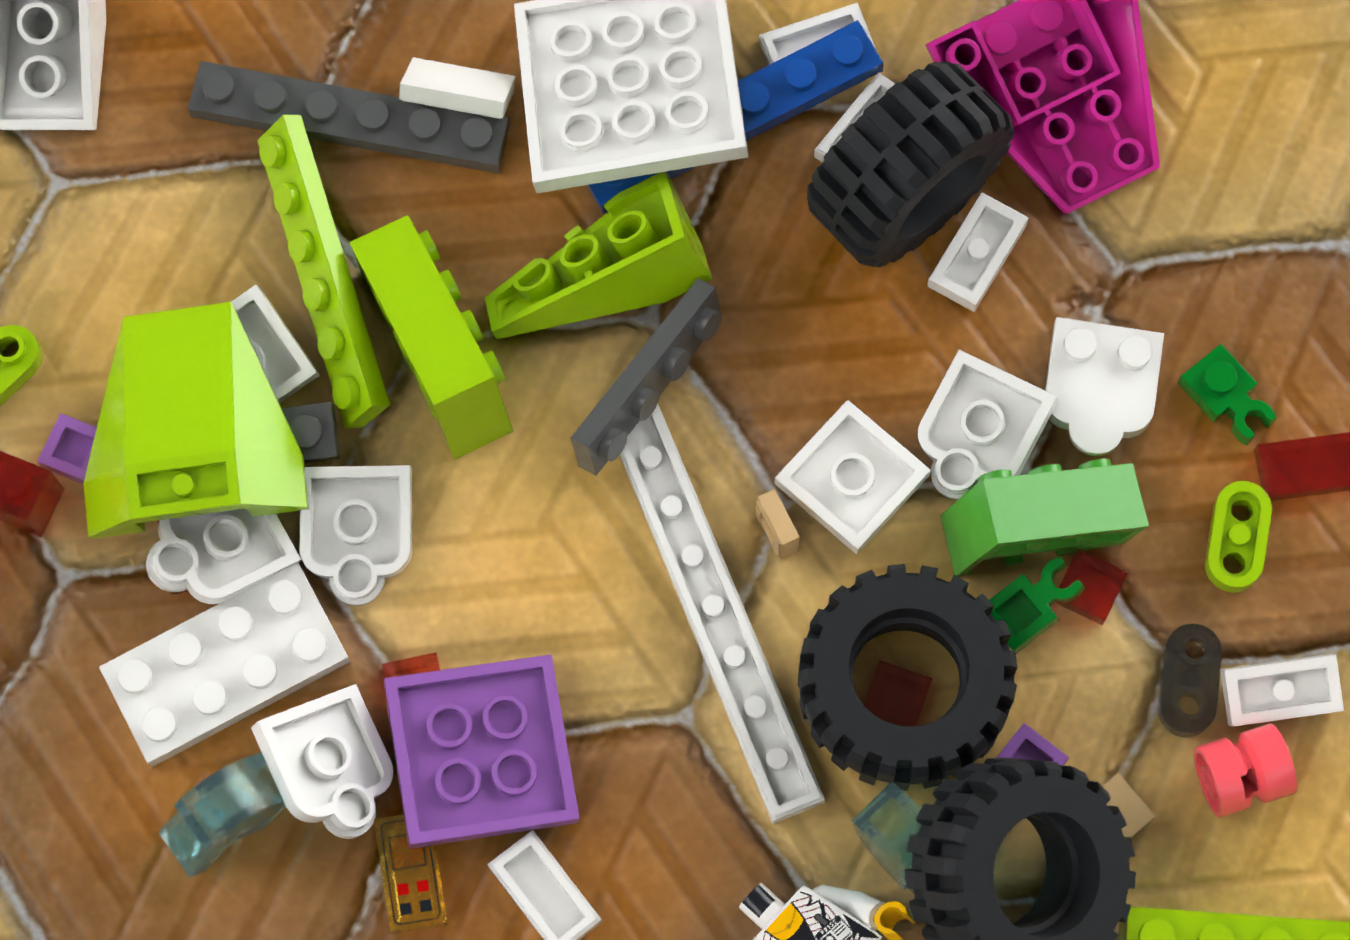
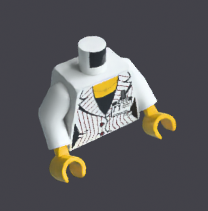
[738,882,916,940]

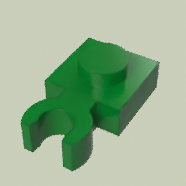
[1177,344,1276,445]
[989,557,1085,654]

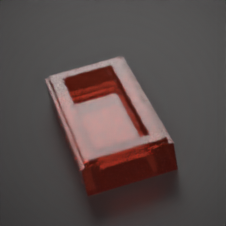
[1254,432,1350,501]

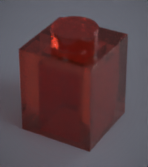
[0,451,65,538]

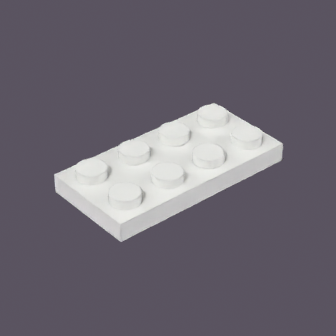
[99,563,351,768]

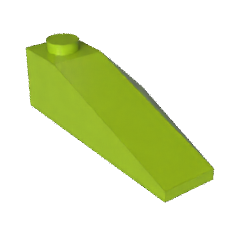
[484,172,712,339]

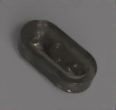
[1157,624,1222,738]

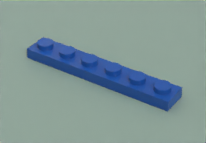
[587,20,883,214]

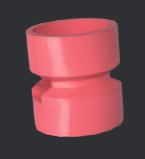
[1194,723,1297,818]

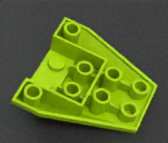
[83,302,309,539]

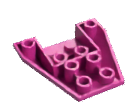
[925,0,1160,214]

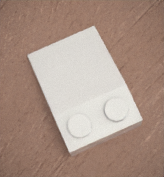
[0,0,106,130]

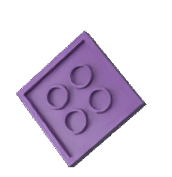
[384,654,580,849]

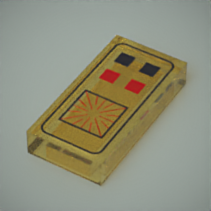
[374,815,447,935]

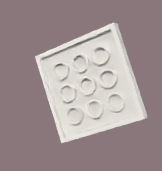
[514,0,748,194]

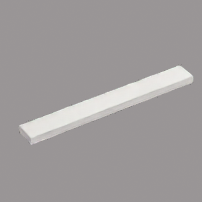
[619,404,825,824]

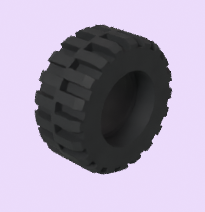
[807,61,1014,267]
[798,564,1018,791]
[905,757,1136,940]

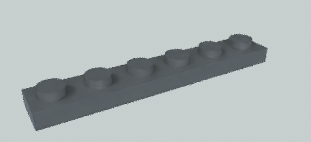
[188,61,510,174]

